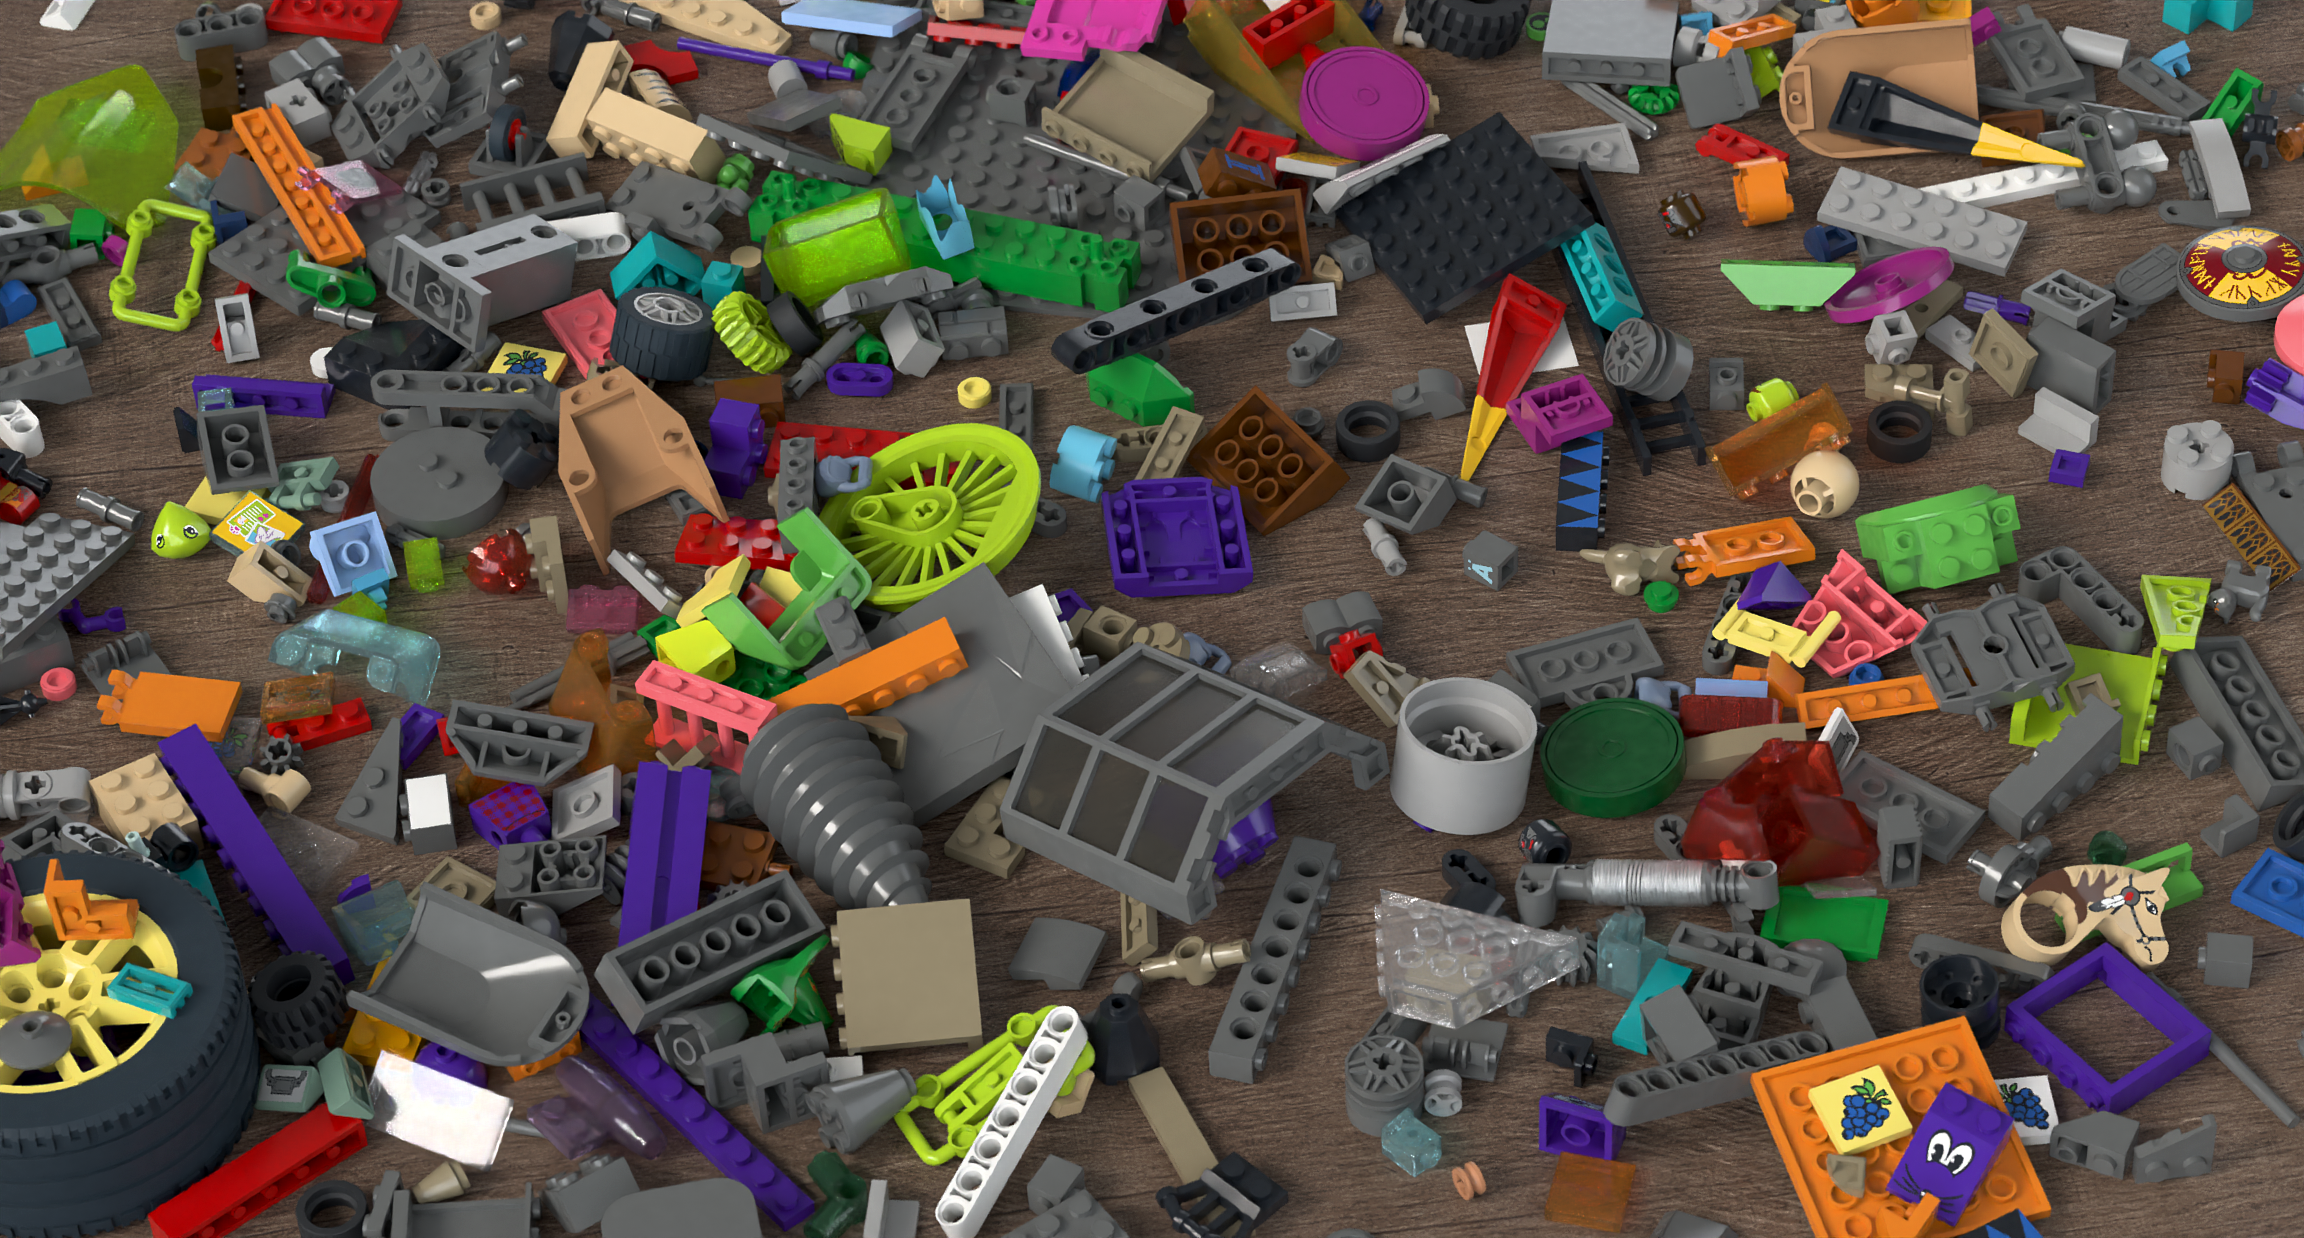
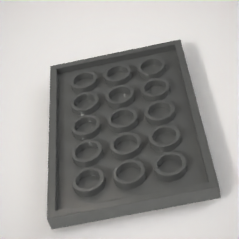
[209,162,441,316]

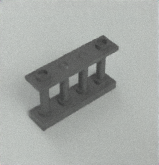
[459,152,606,232]

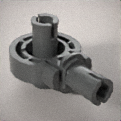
[1966,835,2053,908]

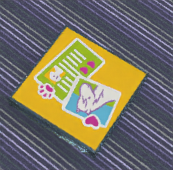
[209,490,306,557]

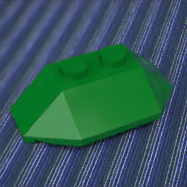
[1085,353,1195,427]

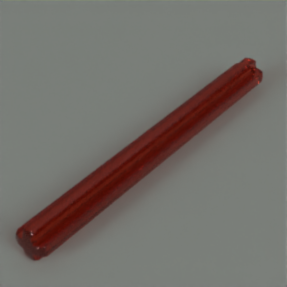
[306,454,379,605]

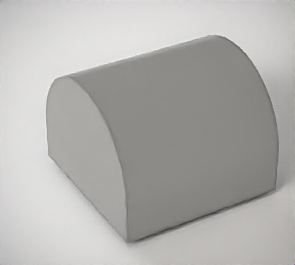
[768,60,808,99]

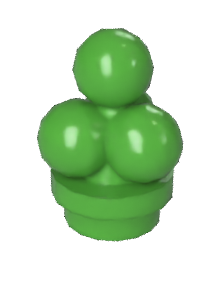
[716,153,755,193]

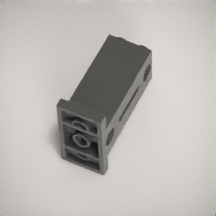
[386,214,578,353]

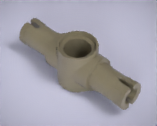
[1140,936,1251,986]

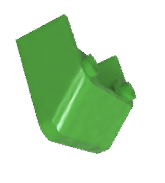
[701,507,872,670]

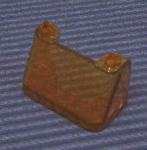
[548,627,658,777]

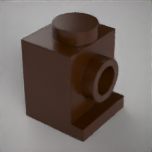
[2207,349,2245,405]

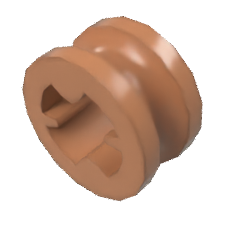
[1452,1161,1486,1200]

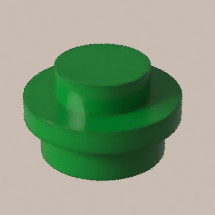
[1644,581,1679,613]

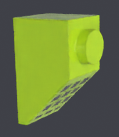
[830,113,892,176]

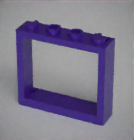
[2004,942,2212,1115]

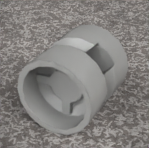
[1673,26,1719,67]

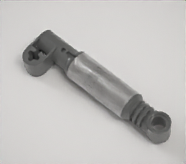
[1515,859,1780,927]

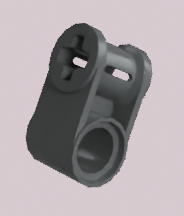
[1287,327,1343,387]

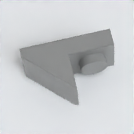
[215,293,260,363]

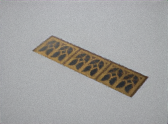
[2202,482,2301,592]

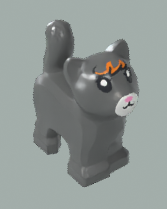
[2207,560,2272,624]

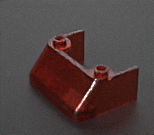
[1680,737,1844,861]

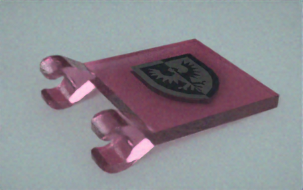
[294,159,403,214]

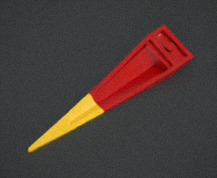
[1460,273,1567,482]

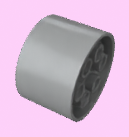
[1390,677,1537,835]

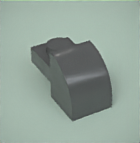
[1392,368,1467,422]

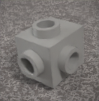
[1865,310,1918,365]

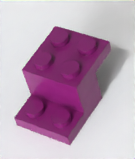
[1506,373,1613,454]

